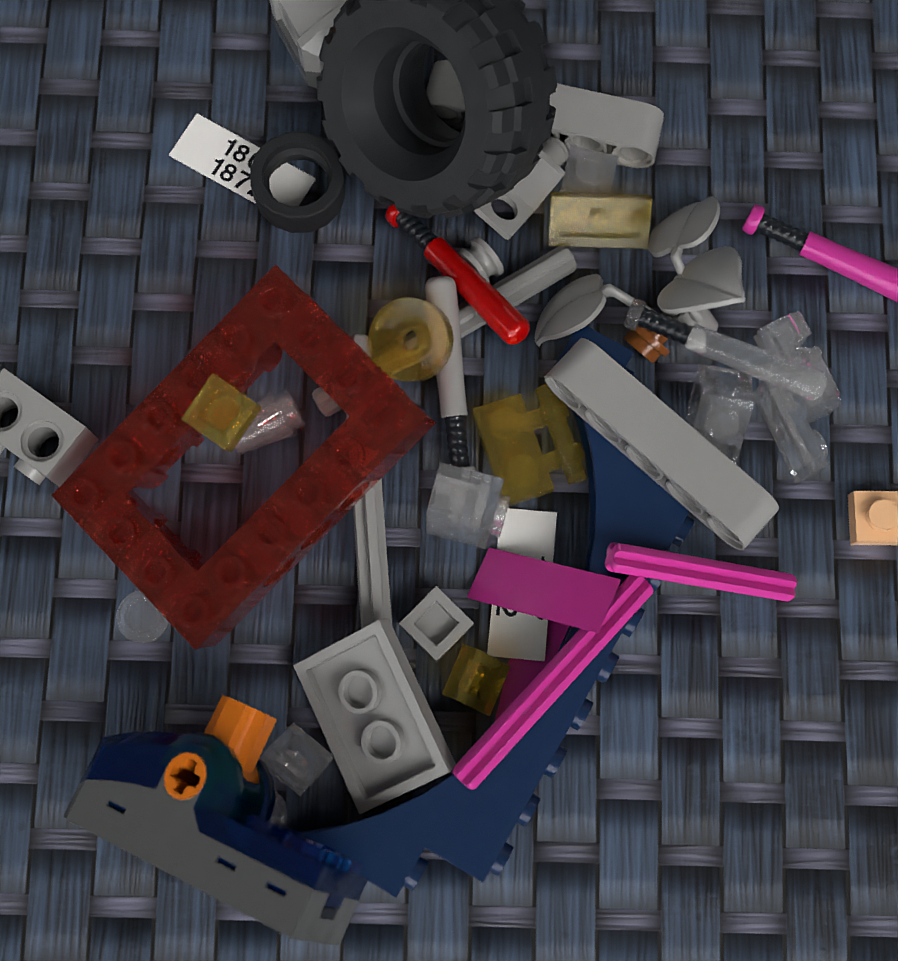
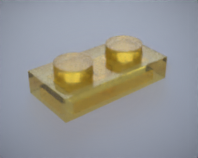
[548,192,652,249]

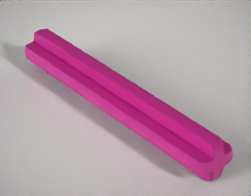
[604,542,797,602]

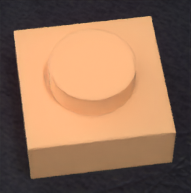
[847,491,898,545]

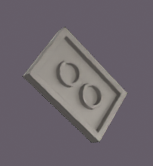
[293,618,456,814]

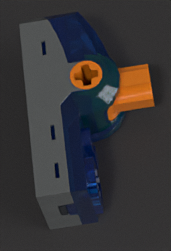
[63,694,368,946]

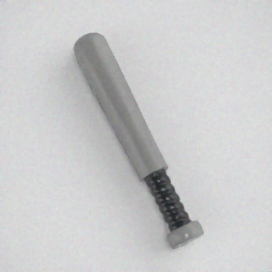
[425,276,476,482]

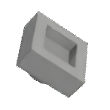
[399,586,474,663]

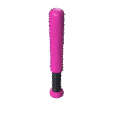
[742,204,898,302]

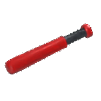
[385,204,530,345]

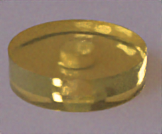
[368,297,454,382]

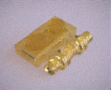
[472,384,588,508]

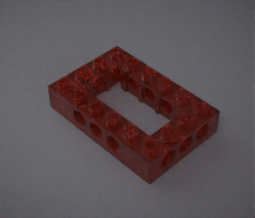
[51,264,436,650]

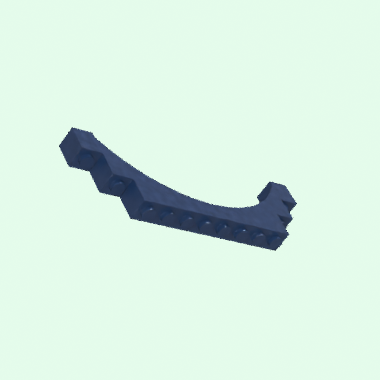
[265,326,695,905]

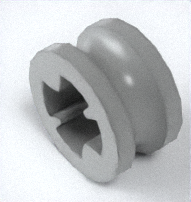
[458,237,504,282]

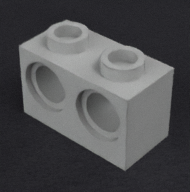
[0,368,99,488]

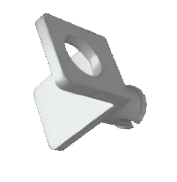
[473,137,568,240]

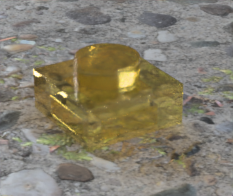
[181,373,263,452]
[442,644,510,716]

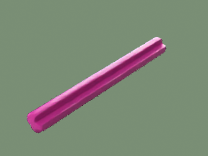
[452,575,654,790]

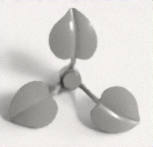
[535,196,745,348]

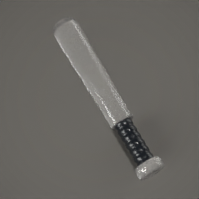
[624,299,828,401]

